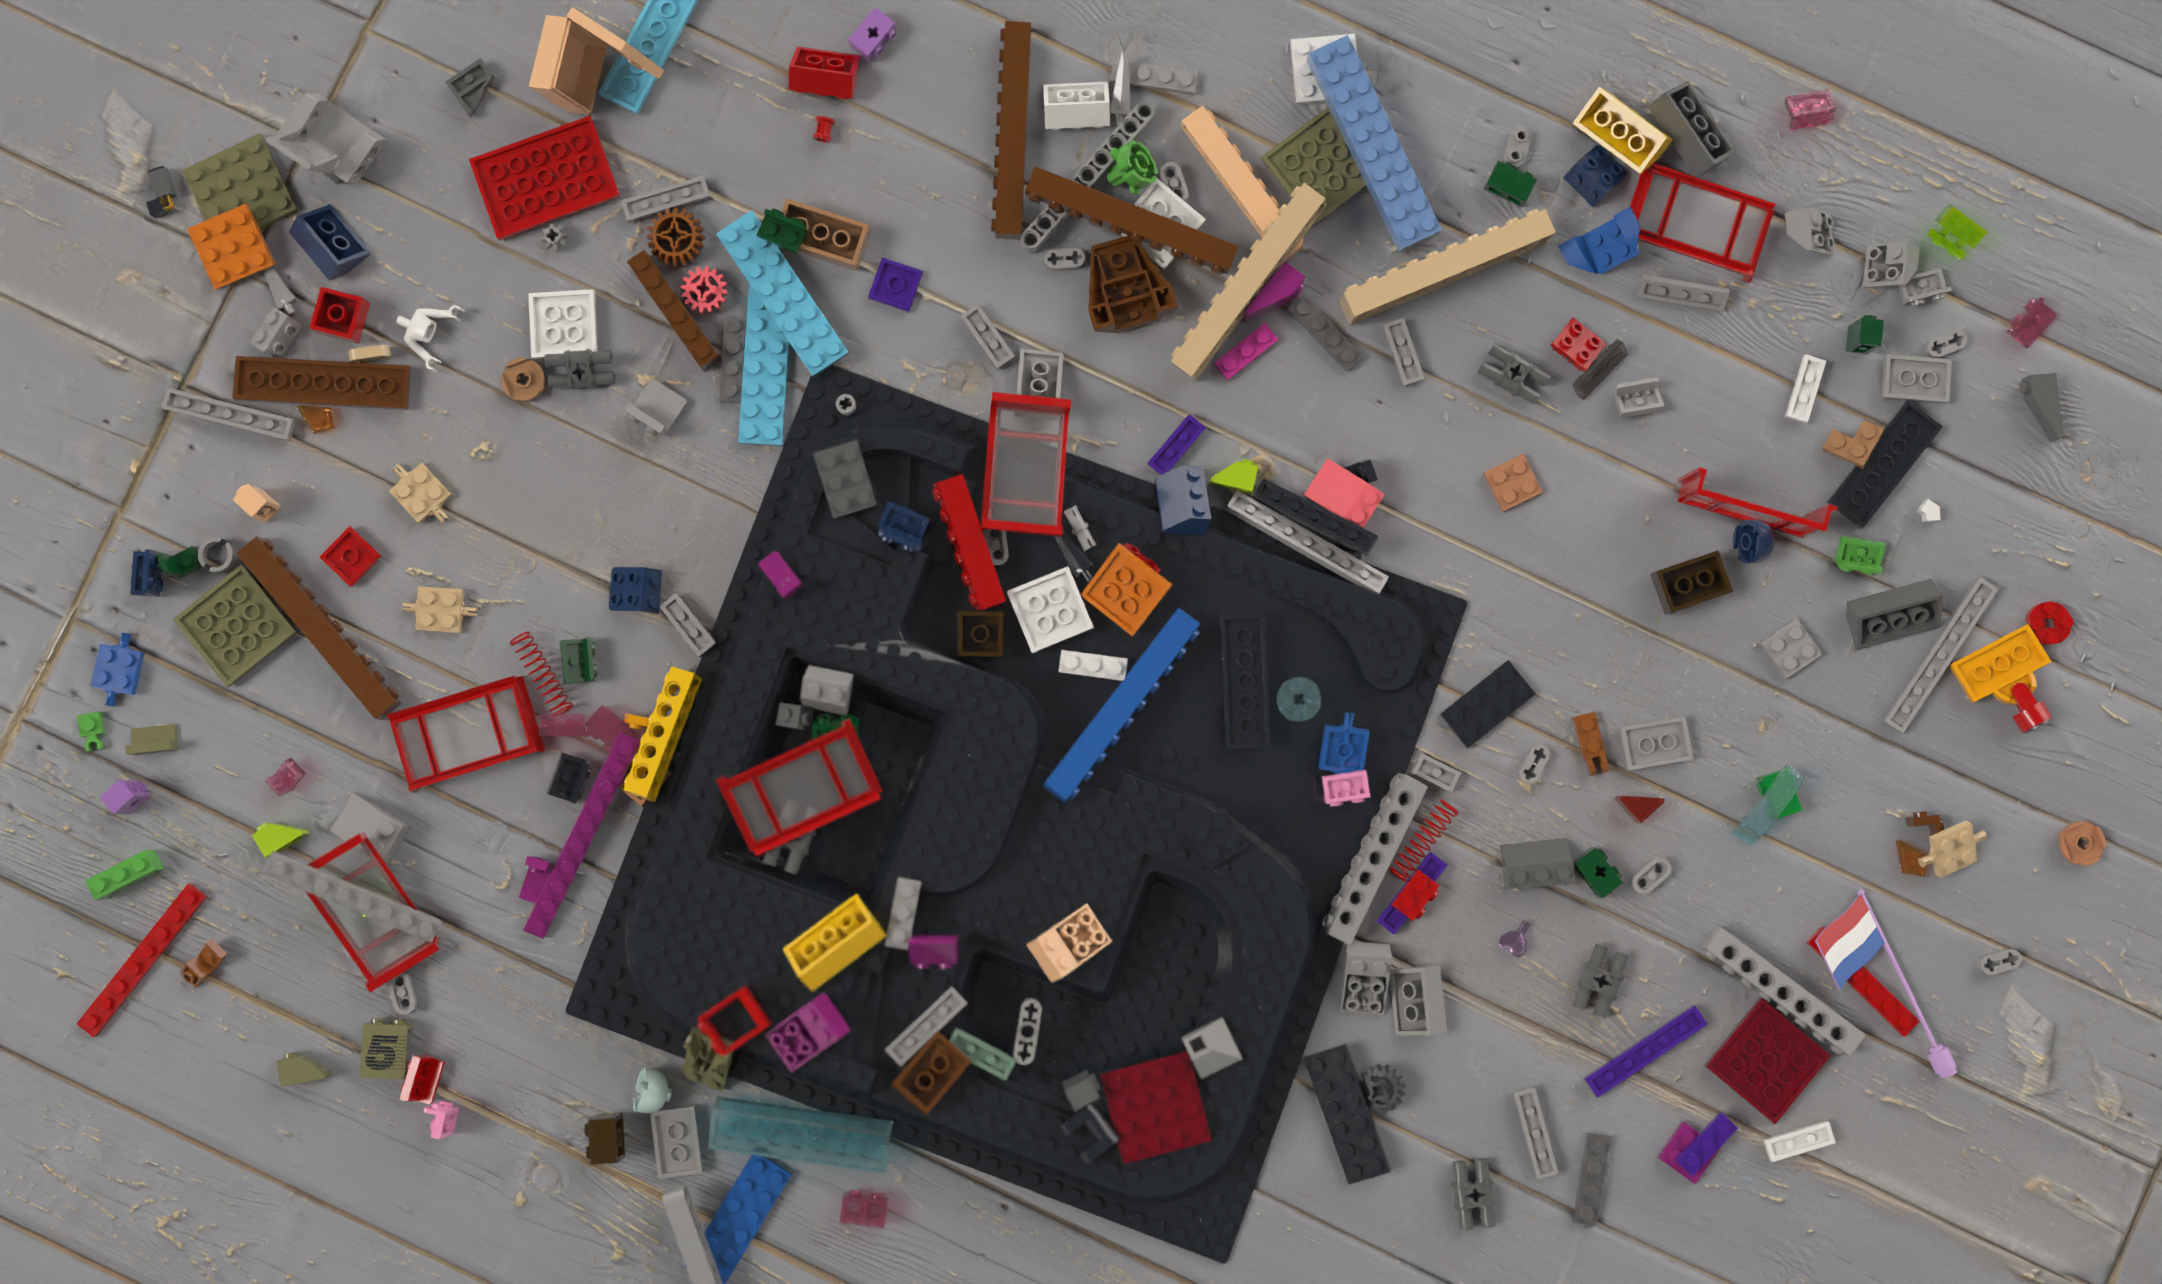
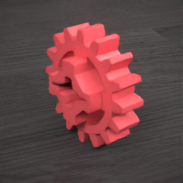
[680,266,729,314]

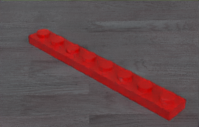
[76,883,208,1038]

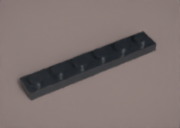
[1252,478,1378,556]

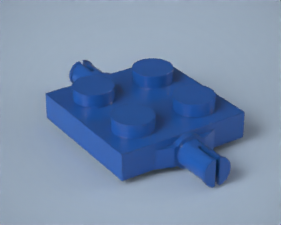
[90,632,145,707]
[1318,712,1370,774]

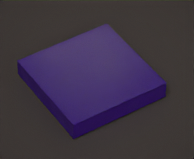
[868,257,923,313]

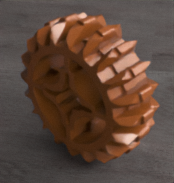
[646,208,706,267]

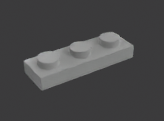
[960,304,1015,370]
[1382,318,1425,387]
[659,593,718,658]
[885,877,921,950]

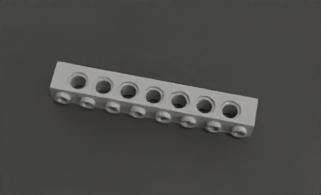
[1320,773,1428,945]
[1700,926,1866,1056]

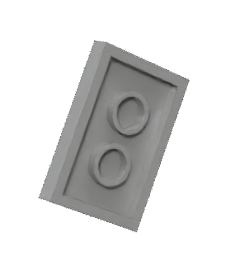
[1881,354,1952,404]
[1619,716,1694,771]
[650,1105,704,1179]

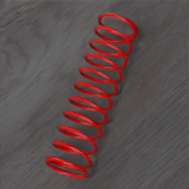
[509,631,574,717]
[1388,799,1459,882]

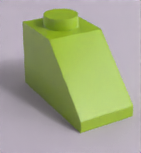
[1209,459,1258,494]
[251,822,310,858]

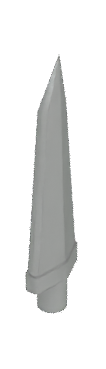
[1110,49,1131,125]
[263,266,297,316]

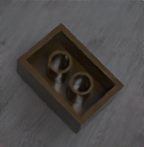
[1650,550,1733,615]

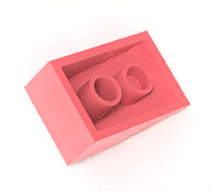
[1304,458,1385,528]

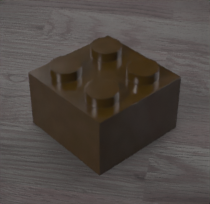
[958,611,1004,656]
[585,1112,626,1165]

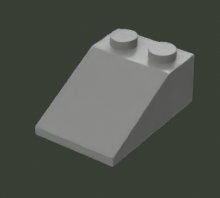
[1014,349,1063,421]
[331,793,411,864]

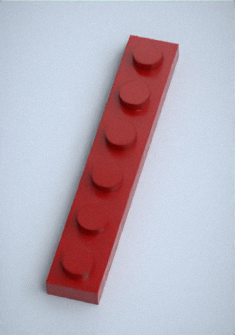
[1806,927,1920,1037]

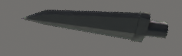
[1045,519,1093,583]

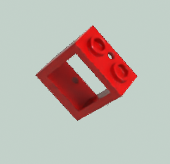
[697,986,772,1057]

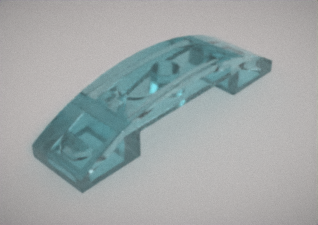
[1732,764,1805,846]

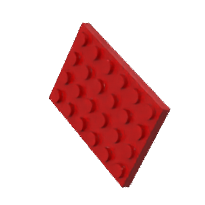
[469,115,621,241]

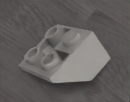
[1785,207,1835,257]
[1863,242,1920,288]
[1182,1017,1242,1079]

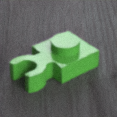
[77,712,105,752]

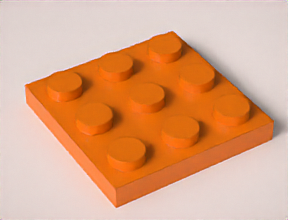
[187,204,276,290]
[1081,543,1172,636]

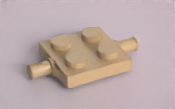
[389,462,452,524]
[402,586,478,633]
[1918,820,1987,878]

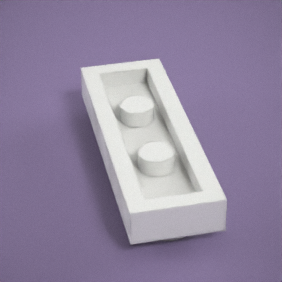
[1785,354,1826,424]
[1059,650,1128,680]
[1763,1121,1836,1162]

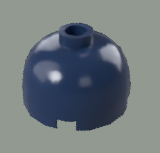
[1733,520,1775,563]

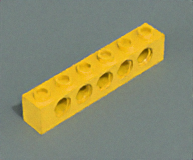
[623,666,702,802]

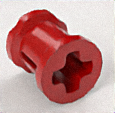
[812,116,835,143]

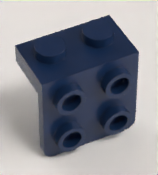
[1563,145,1627,208]
[878,501,930,552]
[130,549,164,597]
[609,567,662,614]

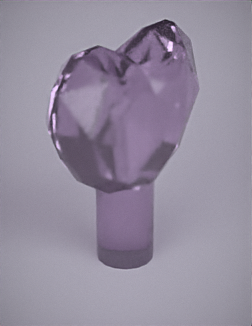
[1499,920,1531,958]

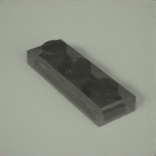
[1572,339,1628,400]

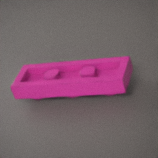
[1214,323,1278,381]

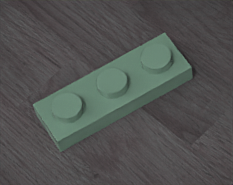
[949,1027,1016,1080]

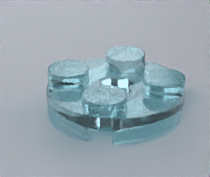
[1276,677,1321,721]

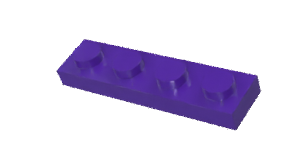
[1376,851,1448,935]

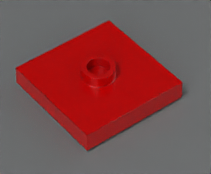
[319,526,382,588]

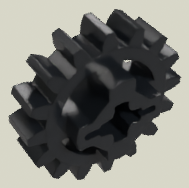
[1359,1064,1406,1114]

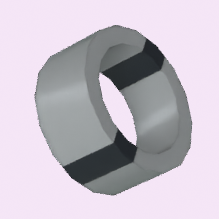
[198,537,238,573]

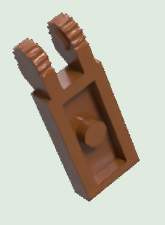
[1572,712,1609,776]

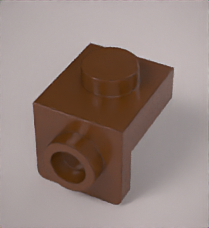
[1906,811,1944,836]

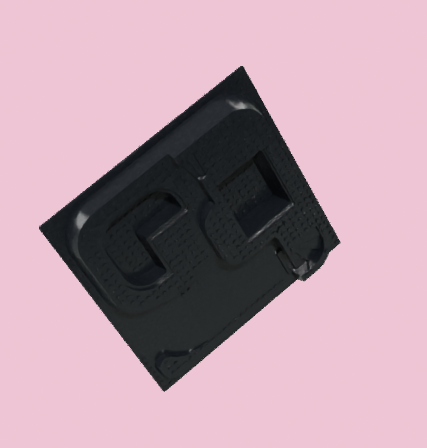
[565,365,1467,1264]

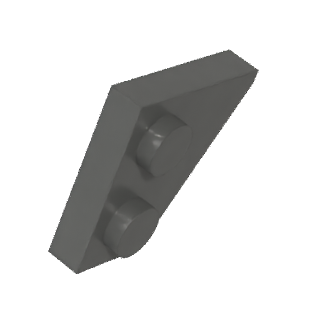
[445,58,495,118]

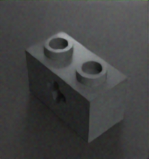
[1063,1070,1101,1111]

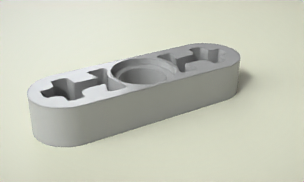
[1014,998,1042,1065]

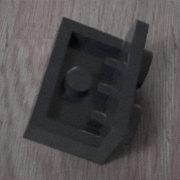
[547,752,592,804]

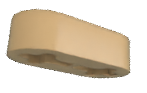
[348,345,391,363]

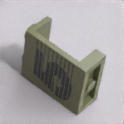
[360,1018,414,1079]

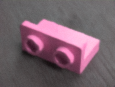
[1322,770,1370,806]
[424,1101,459,1139]

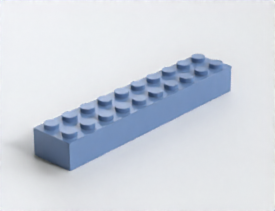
[1306,35,1442,253]

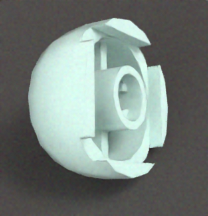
[633,1068,672,1113]

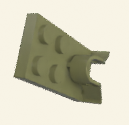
[682,1028,735,1092]

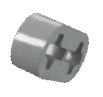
[1044,248,1085,271]
[1924,330,1967,358]
[1518,744,1550,784]
[1977,948,2022,975]

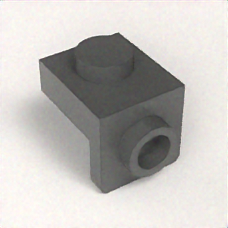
[776,703,814,731]

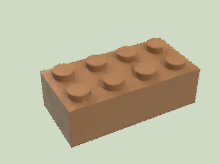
[782,198,871,271]

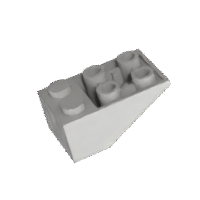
[1340,942,1392,1015]

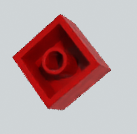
[309,287,370,344]

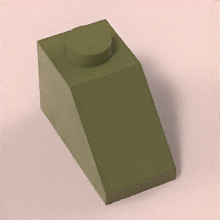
[276,1052,332,1087]

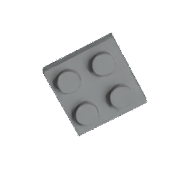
[1759,618,1822,679]

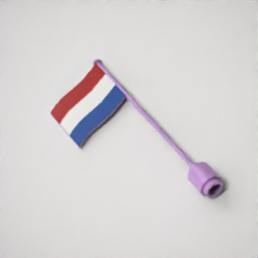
[1815,889,1957,1079]

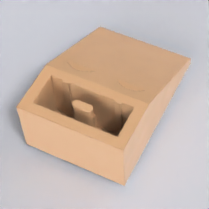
[1027,904,1112,982]

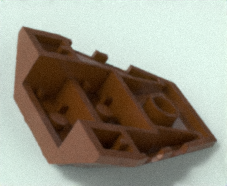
[1088,236,1178,333]

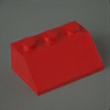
[788,46,861,99]

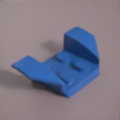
[1558,207,1641,274]

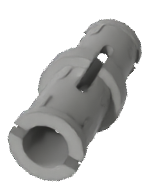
[1064,506,1097,551]

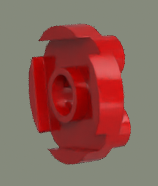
[2025,601,2074,645]

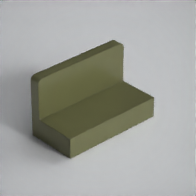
[125,724,178,755]

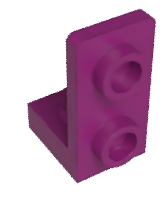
[759,551,804,599]
[519,856,554,903]

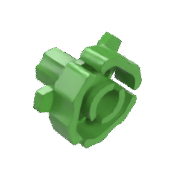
[1106,140,1158,195]

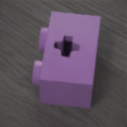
[848,7,897,62]
[99,779,151,814]

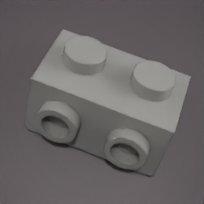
[1898,268,1952,306]
[250,307,302,358]
[1614,377,1664,418]

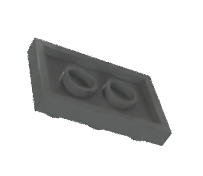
[813,440,877,518]

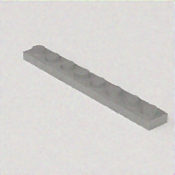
[1225,490,1389,594]
[1882,577,1998,734]
[262,851,441,942]

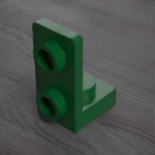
[156,546,203,578]

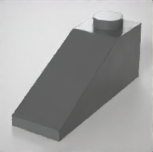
[2020,373,2063,441]

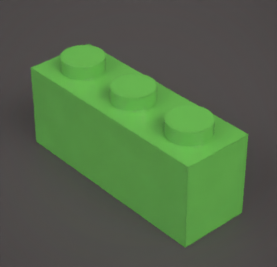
[85,850,164,900]

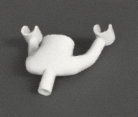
[396,305,465,372]

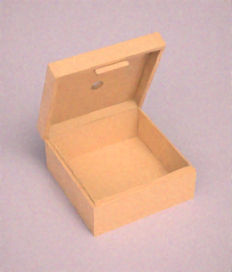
[529,7,664,115]

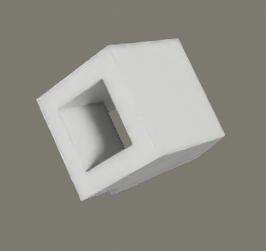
[1916,499,1940,522]

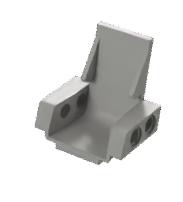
[265,93,387,184]

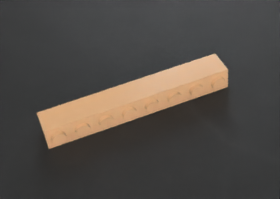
[1181,106,1304,261]

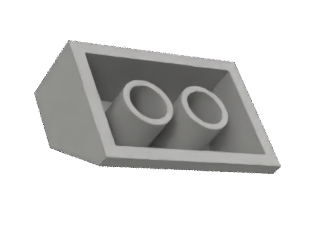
[1390,965,1447,1036]

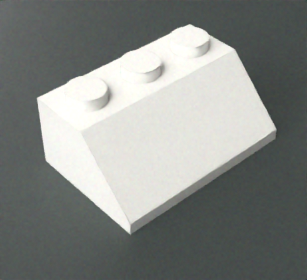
[1043,82,1110,130]

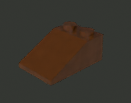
[891,1031,971,1115]

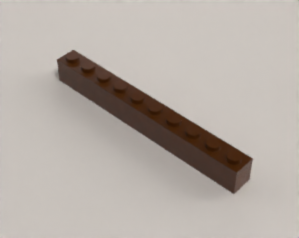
[991,21,1031,240]
[1025,166,1238,275]
[236,536,401,720]

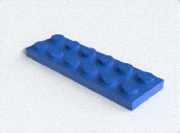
[684,1150,793,1284]

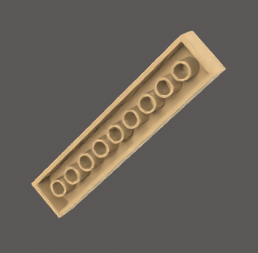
[1171,183,1327,381]
[1340,209,1556,325]

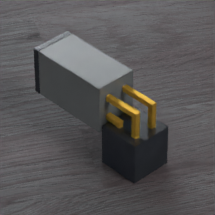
[146,166,176,219]

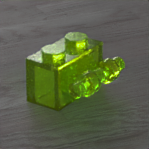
[1926,203,1988,260]

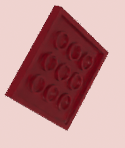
[1704,998,1831,1125]
[1100,1051,1212,1164]

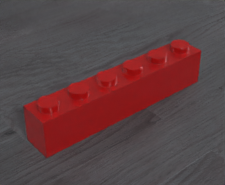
[932,474,1006,610]

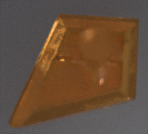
[297,405,336,434]
[1896,840,1927,877]

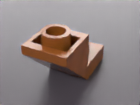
[181,938,227,988]

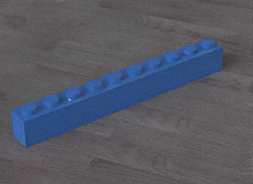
[1044,608,1200,803]

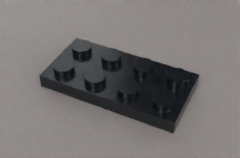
[1439,660,1536,749]

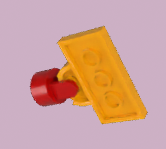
[1949,624,2052,734]

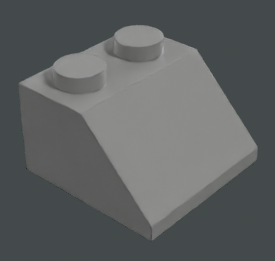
[801,666,853,715]

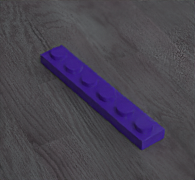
[1583,1005,1708,1098]

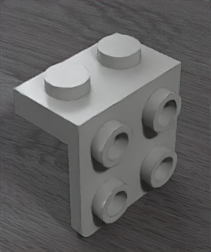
[624,379,687,437]

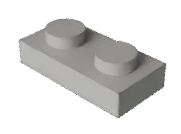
[1411,753,1461,793]

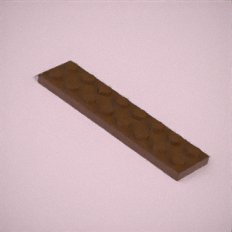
[232,356,411,410]

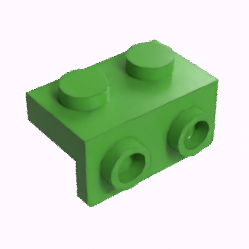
[1834,536,1886,575]

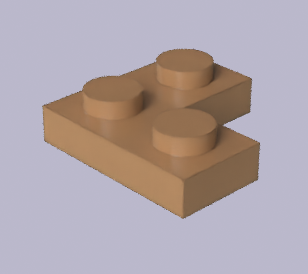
[1822,420,1884,469]

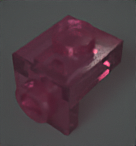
[265,758,306,796]

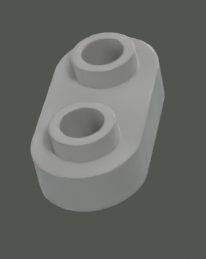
[1503,126,1532,169]
[1160,162,1188,202]
[983,530,1009,566]
[1631,857,1671,894]
[387,971,417,1015]

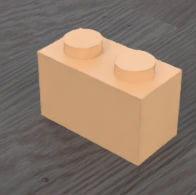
[233,484,281,523]

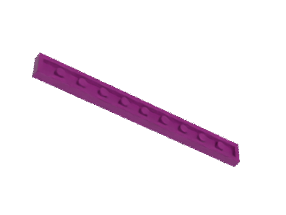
[523,732,640,939]

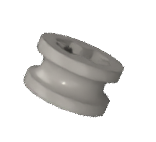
[836,394,857,415]

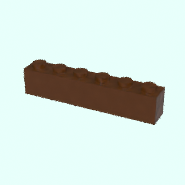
[626,249,722,372]

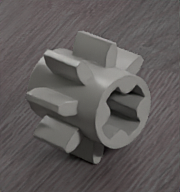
[540,223,569,252]

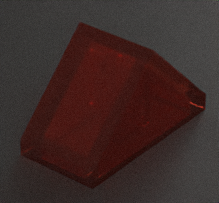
[1615,796,1665,823]

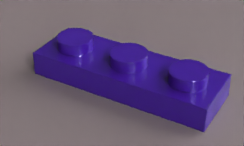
[1147,414,1206,475]
[1674,1112,1738,1176]

